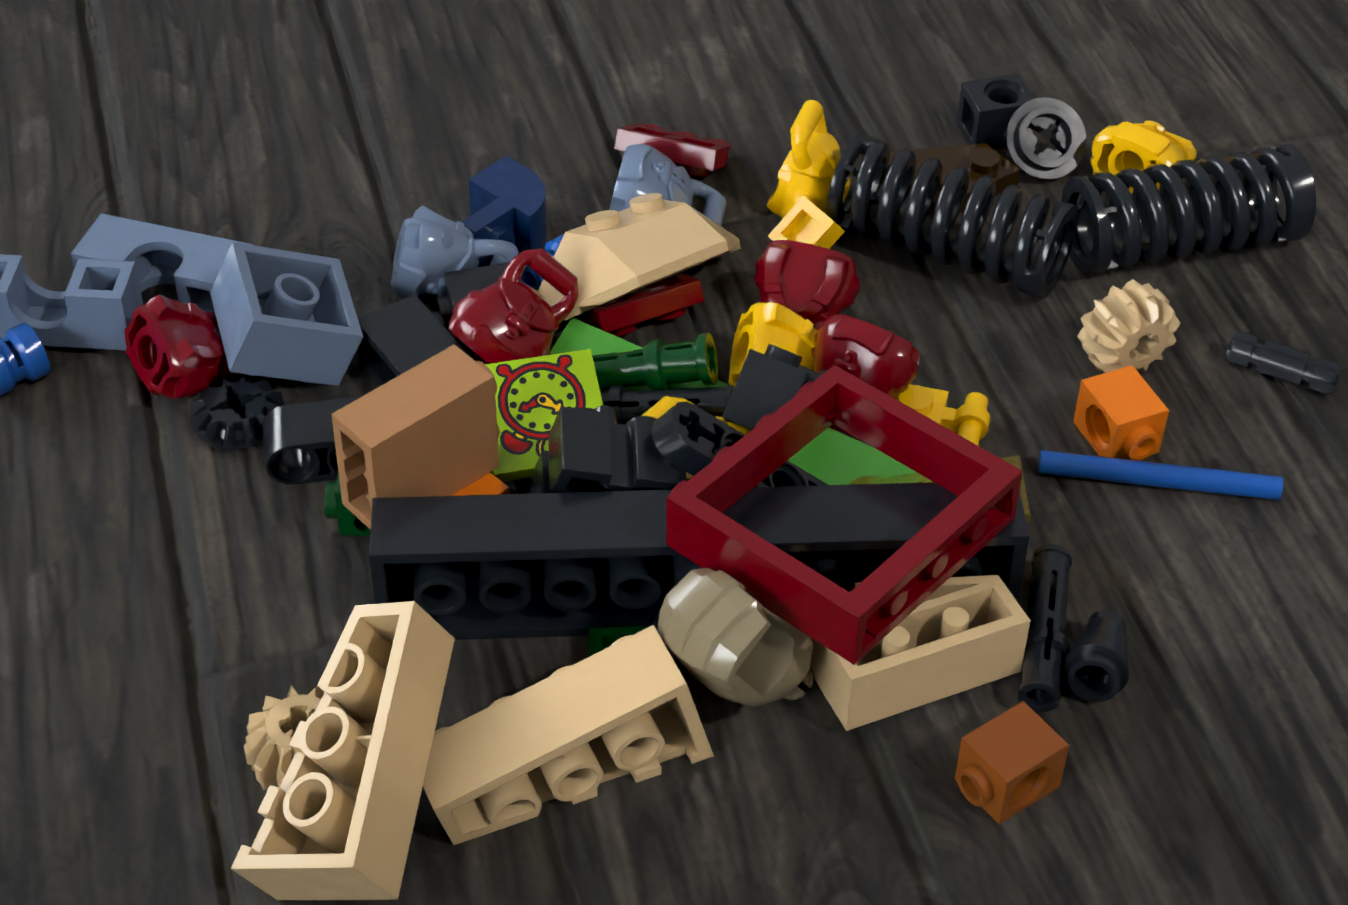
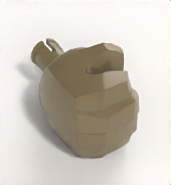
[657,568,814,707]

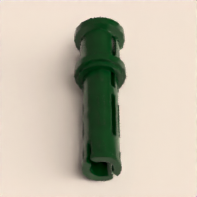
[592,332,718,391]

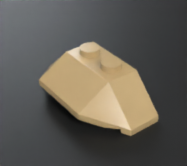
[537,193,741,321]

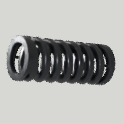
[826,134,1079,299]
[1061,144,1316,274]

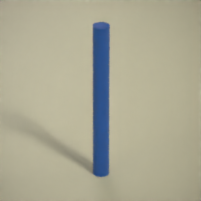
[1038,450,1283,500]

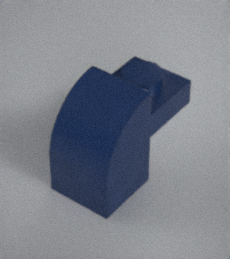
[462,156,547,267]

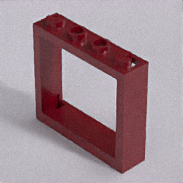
[665,365,1023,665]

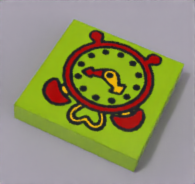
[485,349,603,482]

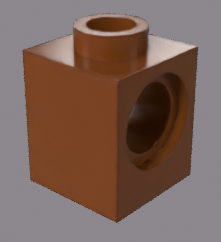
[955,701,1069,825]

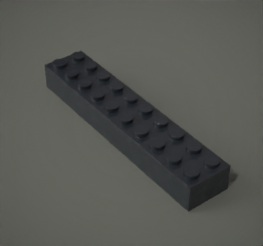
[369,482,1030,640]

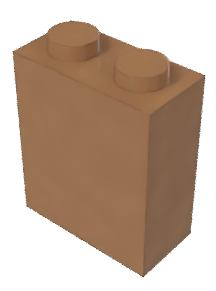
[331,344,500,530]

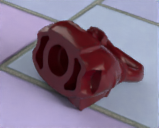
[754,240,860,330]
[449,248,579,364]
[124,294,239,400]
[812,314,920,444]

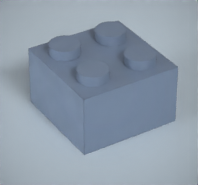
[210,242,363,386]

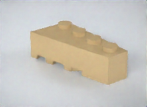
[231,601,455,900]
[423,625,714,845]

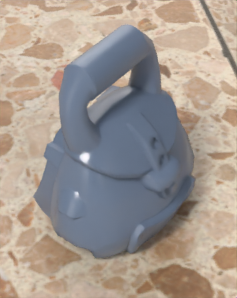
[609,144,727,226]
[391,205,518,298]

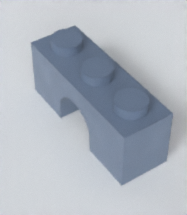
[71,213,253,313]
[0,254,143,350]

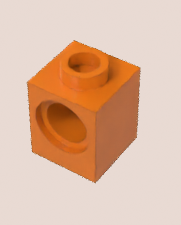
[1073,365,1169,460]

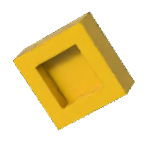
[768,195,845,249]

